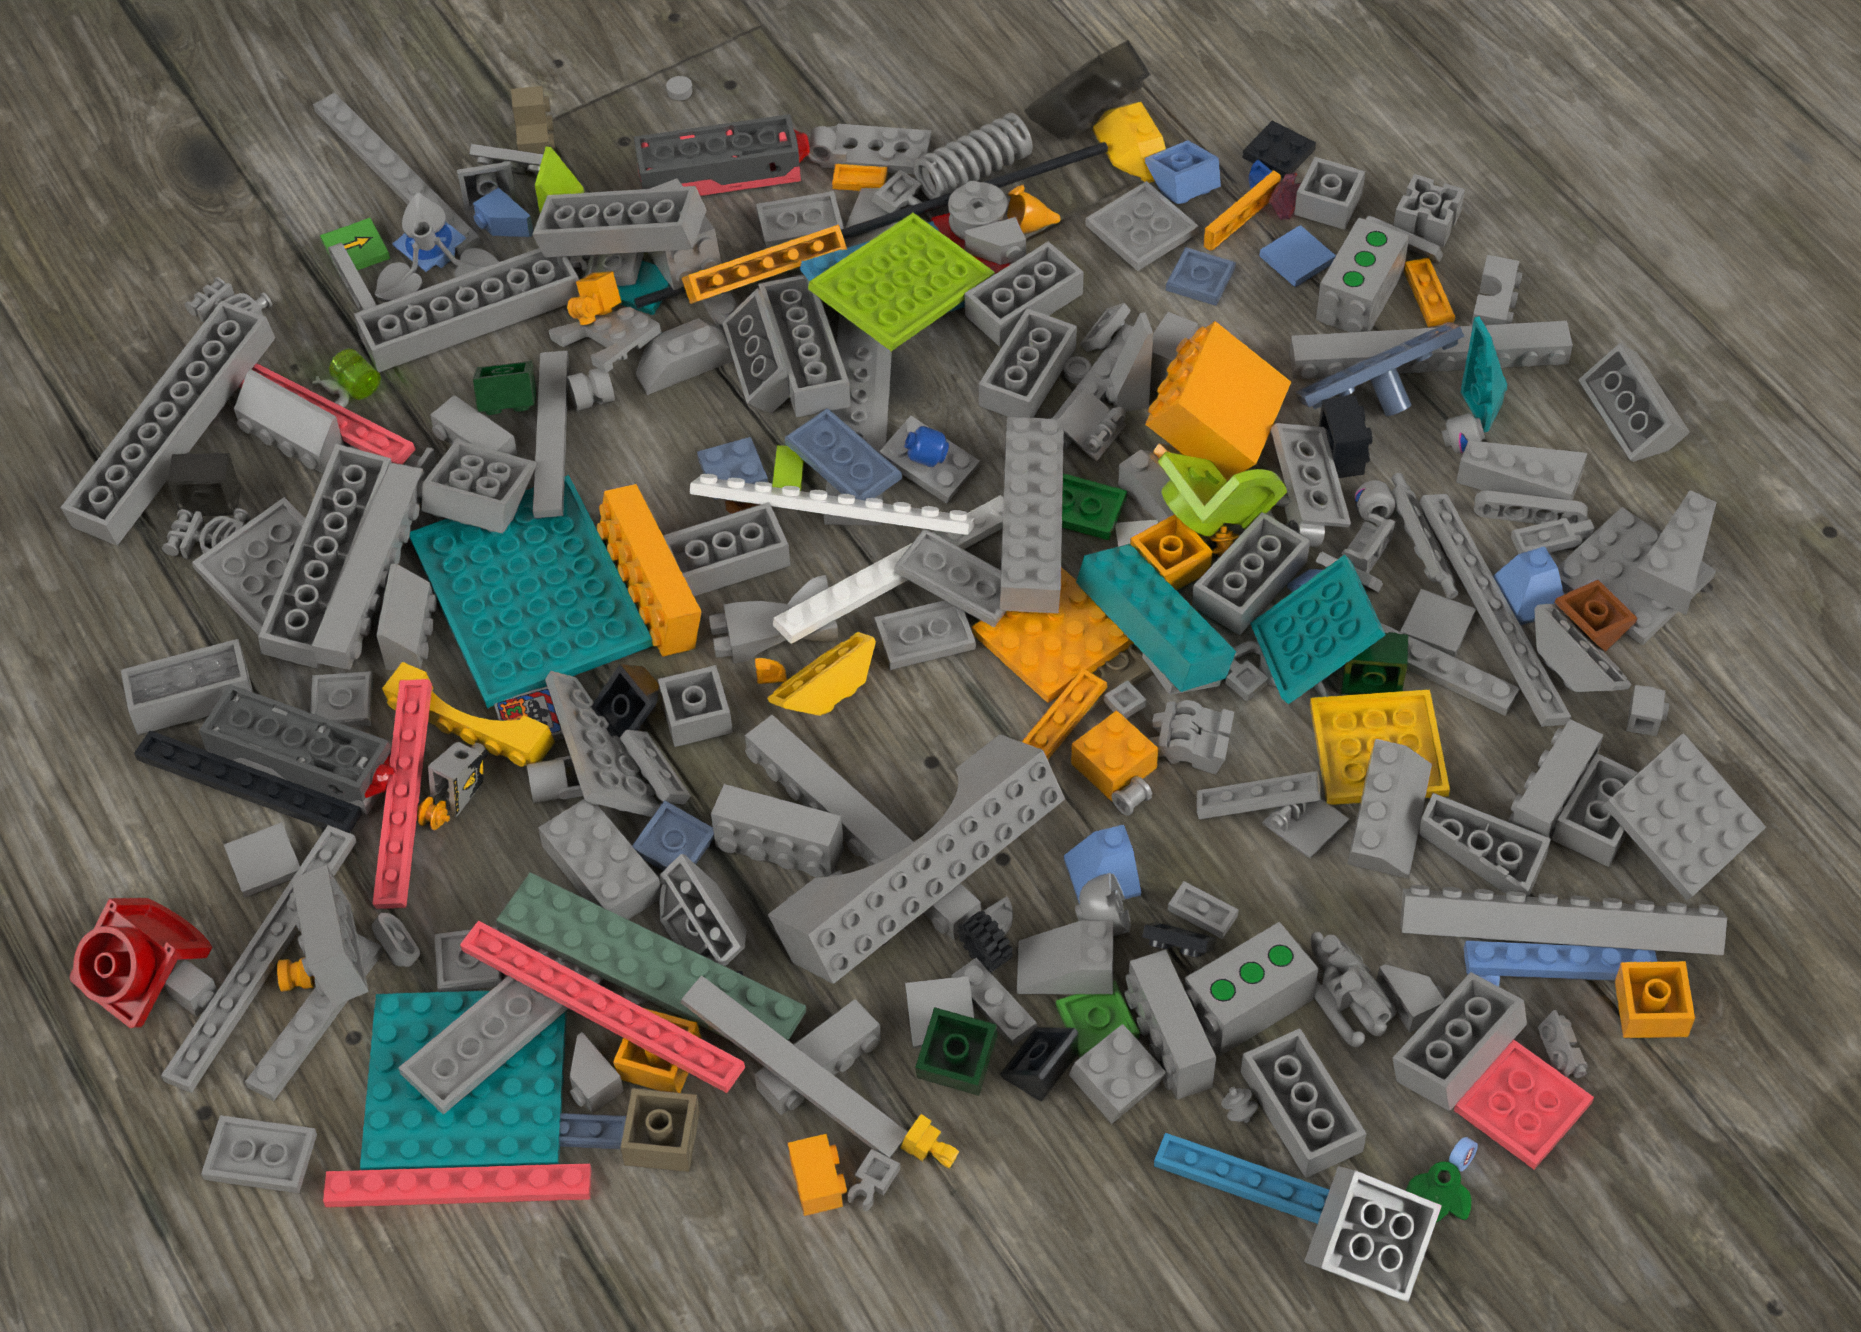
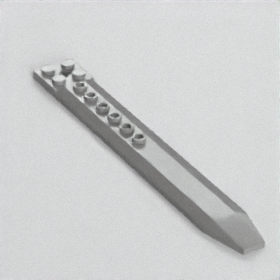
[824,188,898,526]

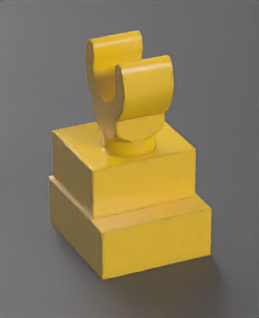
[900,1114,959,1168]

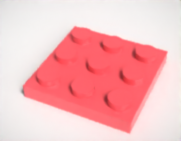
[1454,1039,1594,1170]

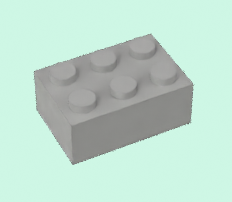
[1552,753,1638,867]

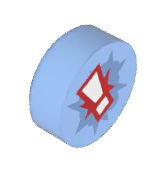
[1449,1137,1478,1172]

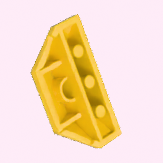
[1093,102,1166,183]
[767,632,876,716]

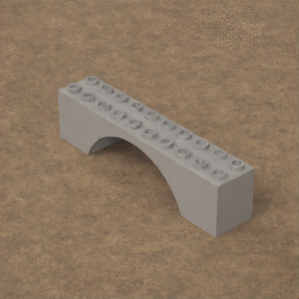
[768,734,1065,984]

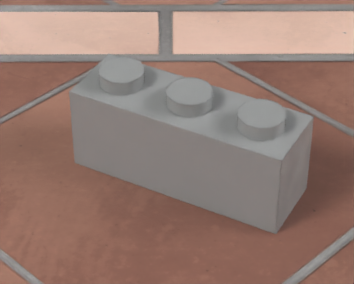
[430,395,517,456]

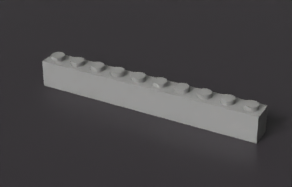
[1289,321,1573,379]
[745,715,981,940]
[1400,885,1727,955]

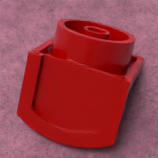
[69,898,213,1028]

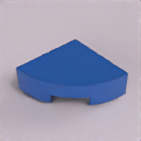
[1249,160,1272,189]

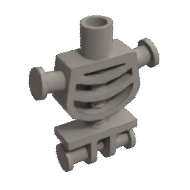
[185,277,272,322]
[162,508,251,559]
[1321,935,1397,1025]

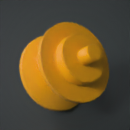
[1210,526,1239,557]
[417,796,450,830]

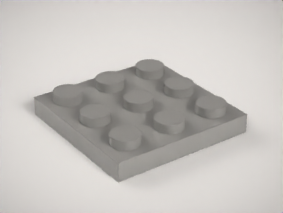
[1085,181,1199,271]

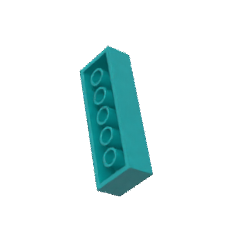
[1076,544,1236,692]

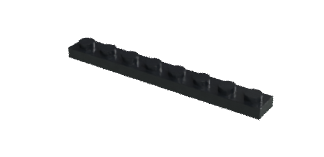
[134,730,362,833]

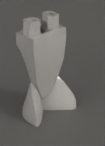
[709,575,838,664]

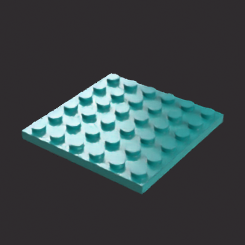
[360,991,567,1170]

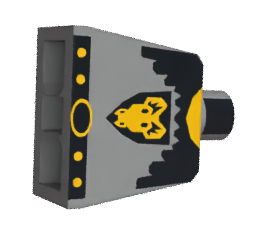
[428,742,488,817]

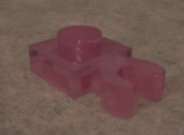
[1269,172,1301,220]

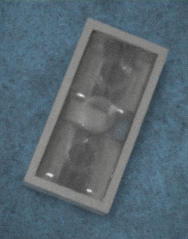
[121,639,253,735]

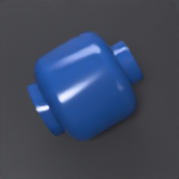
[904,426,949,467]

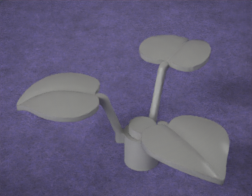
[374,192,499,301]

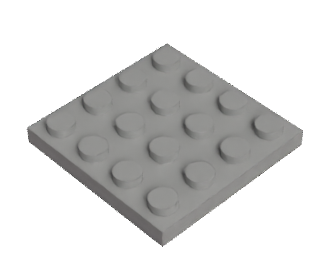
[192,497,306,636]
[1557,507,1716,645]
[1603,733,1766,900]

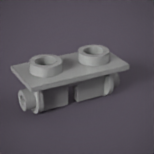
[1538,1010,1588,1078]

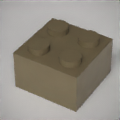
[620,1088,700,1172]

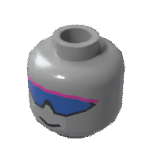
[1441,413,1485,454]
[1354,480,1395,523]

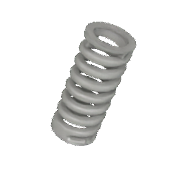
[914,112,1033,200]

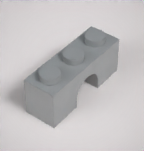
[1471,255,1523,326]

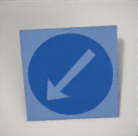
[392,222,466,272]

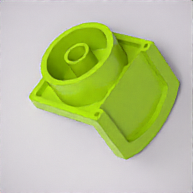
[1158,452,1287,536]

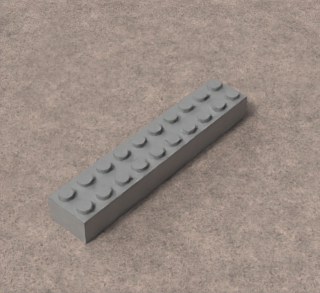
[60,301,275,546]

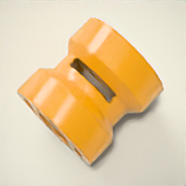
[277,957,315,992]

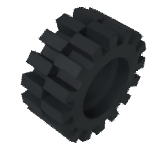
[957,911,1013,973]

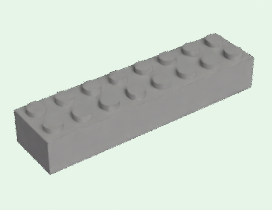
[354,248,580,373]
[1000,417,1064,613]
[258,444,391,669]

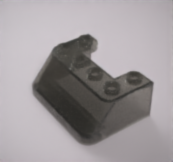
[1024,40,1151,140]

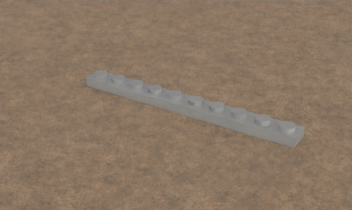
[313,93,481,256]
[1419,494,1571,727]
[161,825,357,1093]

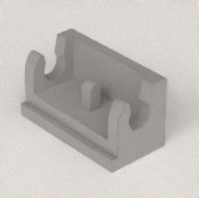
[1340,513,1395,574]

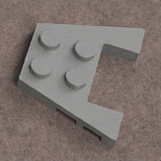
[549,307,661,373]

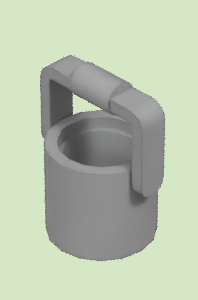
[527,756,583,803]

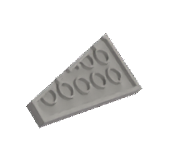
[545,671,662,817]

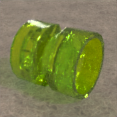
[329,348,381,400]

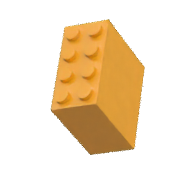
[1145,321,1291,481]

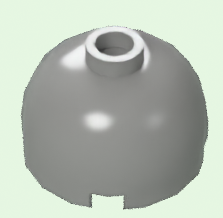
[1075,872,1131,936]

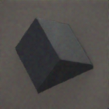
[1000,1027,1078,1102]

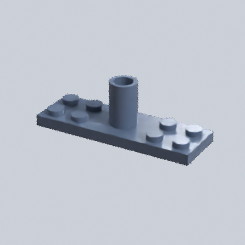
[1296,322,1465,416]

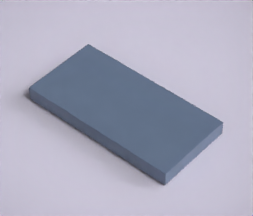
[785,408,902,501]

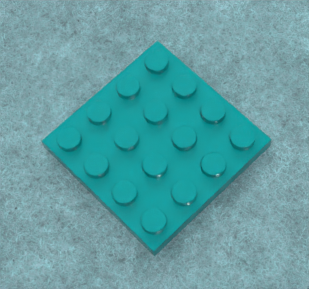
[1250,555,1386,704]

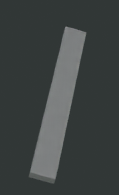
[533,351,569,518]
[681,975,908,1158]

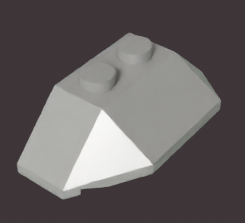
[636,318,734,395]
[1534,604,1632,692]
[660,854,747,966]

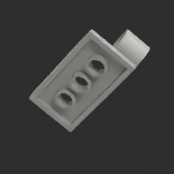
[808,124,931,175]
[1271,423,1351,547]

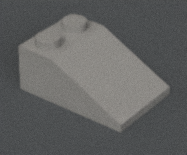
[1017,920,1114,994]

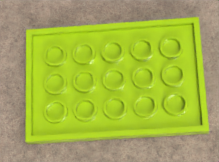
[808,213,995,351]

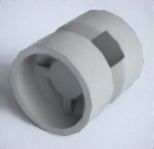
[567,368,615,411]

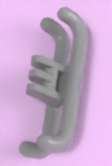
[1298,932,1387,1048]

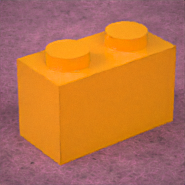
[788,1134,847,1216]

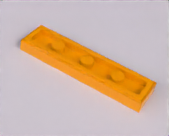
[1204,170,1281,251]
[1022,668,1107,759]

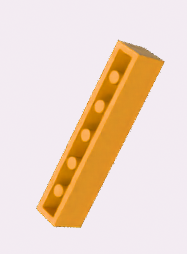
[682,224,847,304]

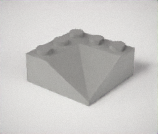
[421,440,536,534]
[1304,1166,1442,1302]

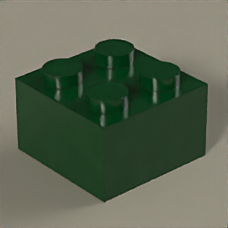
[473,361,537,415]
[1341,632,1408,695]
[915,1007,998,1096]

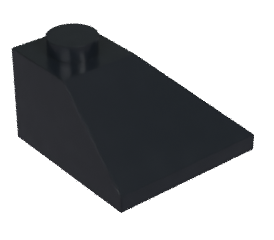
[591,664,659,748]

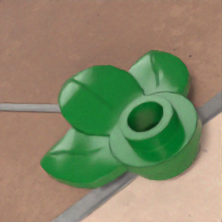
[1406,1161,1472,1223]

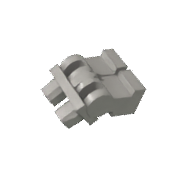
[1149,700,1234,775]

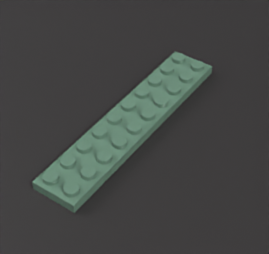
[496,873,806,1040]

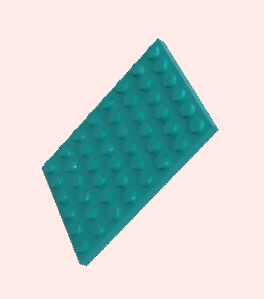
[409,475,653,708]

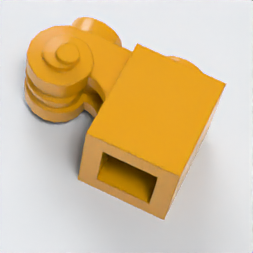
[567,271,621,325]

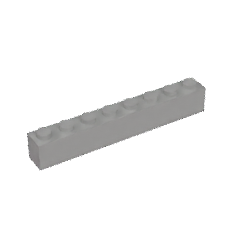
[312,462,425,670]

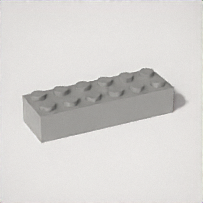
[532,186,707,257]
[758,275,851,418]

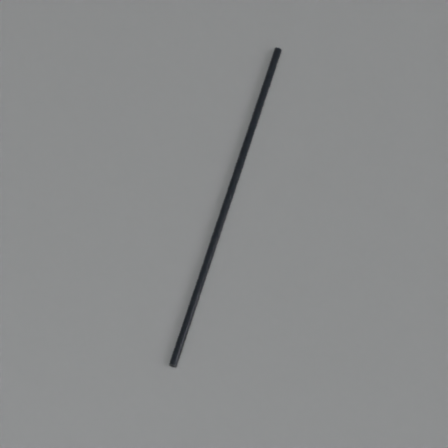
[634,142,1108,309]

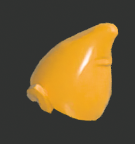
[1007,184,1061,234]

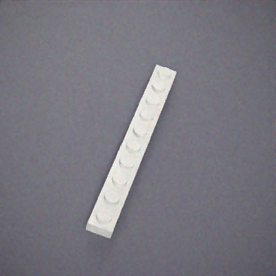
[690,474,975,535]
[773,495,1003,644]

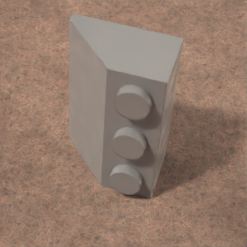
[377,564,437,670]

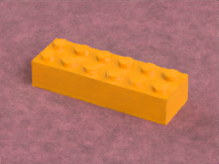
[597,484,701,657]

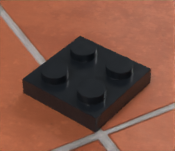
[1242,120,1316,180]

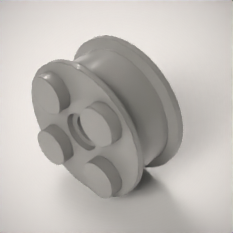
[948,181,1008,240]

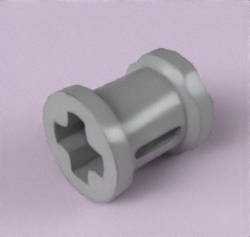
[1111,776,1152,816]

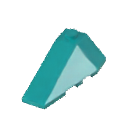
[1460,316,1507,432]

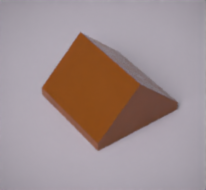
[1554,580,1638,652]

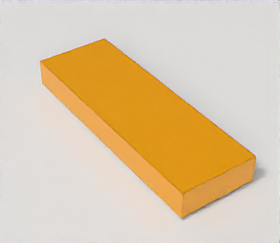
[1404,257,1455,328]

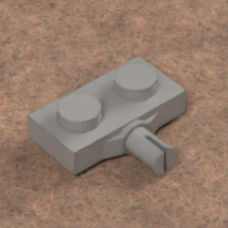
[871,170,922,213]

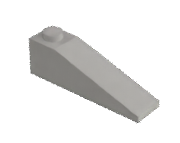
[1106,312,1153,412]
[1118,450,1215,545]

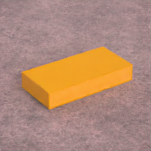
[832,164,888,191]

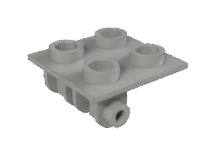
[1059,387,1127,461]
[1262,799,1349,859]

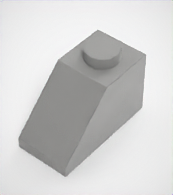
[964,217,1026,265]
[1377,964,1446,1033]
[570,1032,624,1114]

